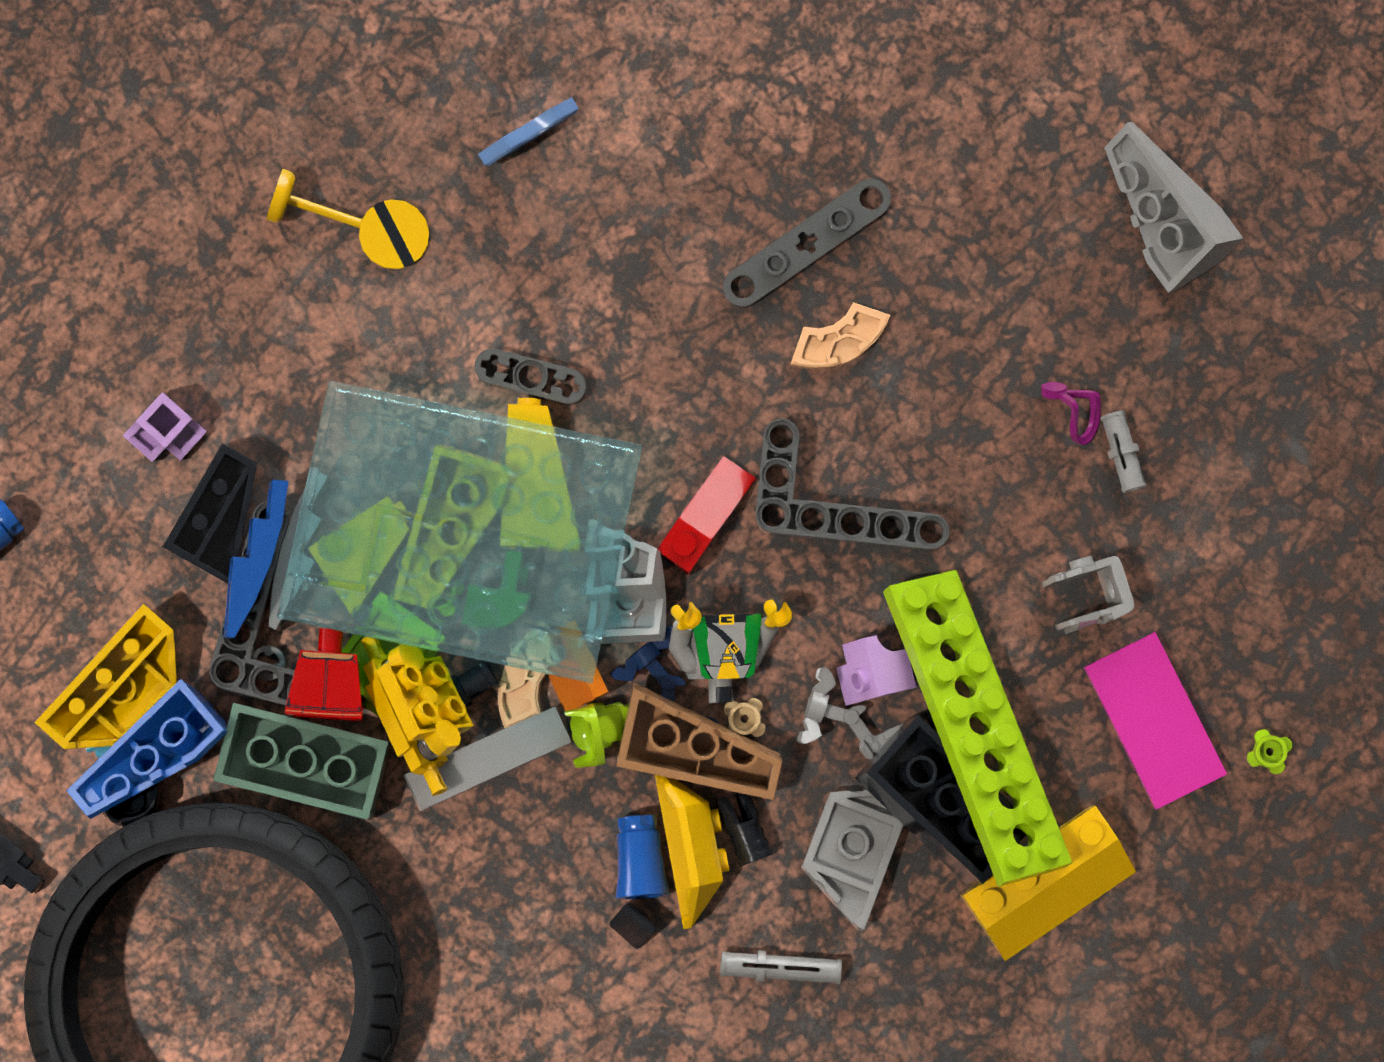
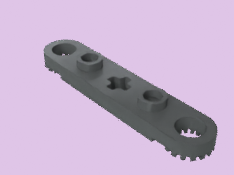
[723,179,891,308]

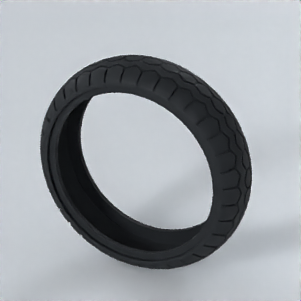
[24,803,404,1062]

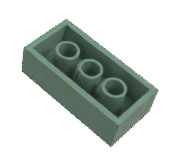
[213,703,392,820]

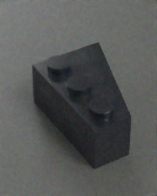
[162,443,257,584]

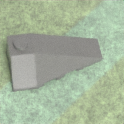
[1104,122,1244,293]

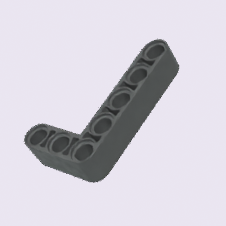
[755,419,949,552]
[209,501,295,707]

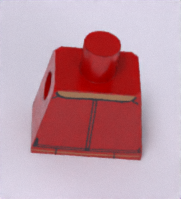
[285,628,363,722]

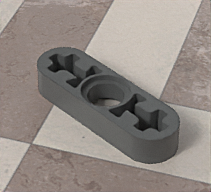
[474,348,587,406]

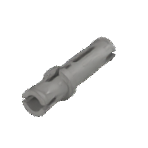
[720,950,842,984]

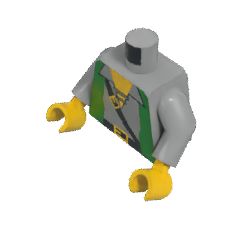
[669,600,792,703]

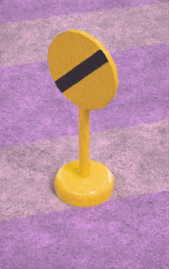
[266,169,429,270]

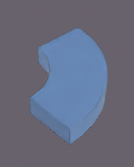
[478,97,579,166]

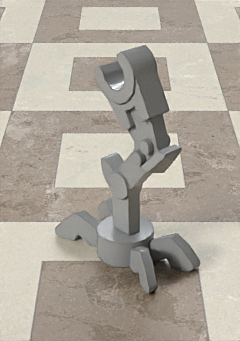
[797,667,906,759]

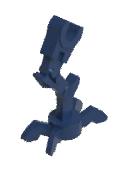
[610,625,719,724]

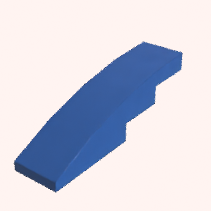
[223,480,289,639]

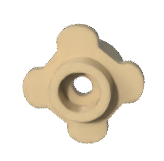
[724,698,765,737]

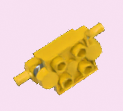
[361,634,473,796]

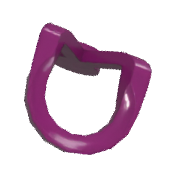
[1041,382,1101,446]

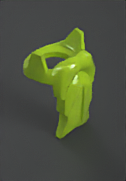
[564,702,629,768]

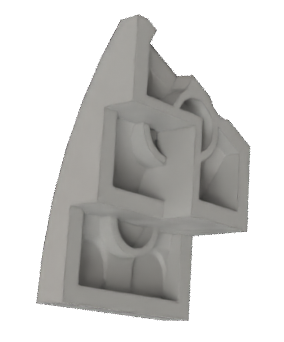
[584,520,667,644]

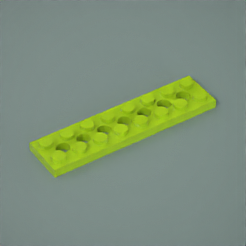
[883,570,1073,887]

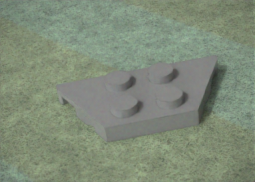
[801,789,903,931]

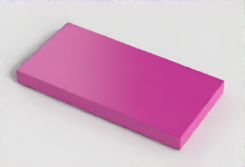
[1083,632,1227,810]

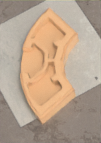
[791,302,890,369]
[498,624,562,728]

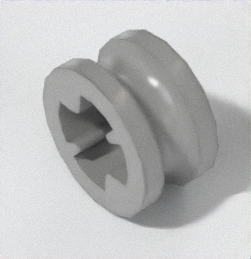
[253,645,286,681]

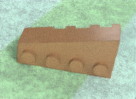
[616,682,782,800]

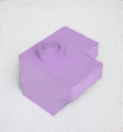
[123,392,207,462]
[836,635,917,706]

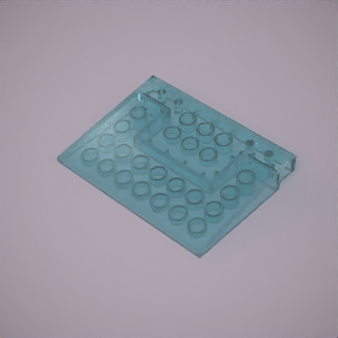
[277,380,643,683]

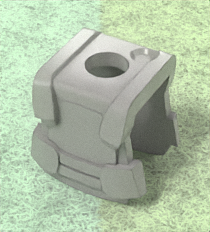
[1041,555,1134,634]

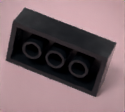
[855,715,1026,888]

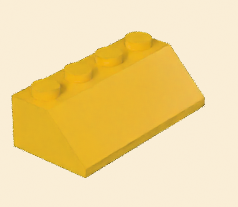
[960,806,1136,961]

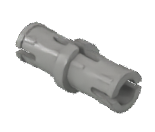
[1100,410,1147,493]

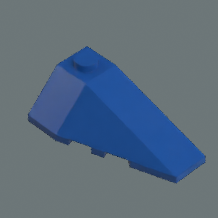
[66,679,228,819]

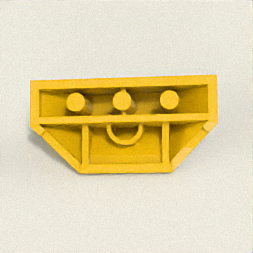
[34,604,177,749]
[655,775,730,930]

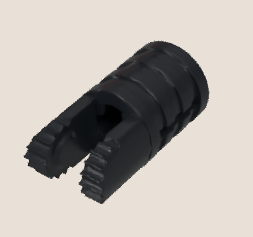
[715,792,773,867]

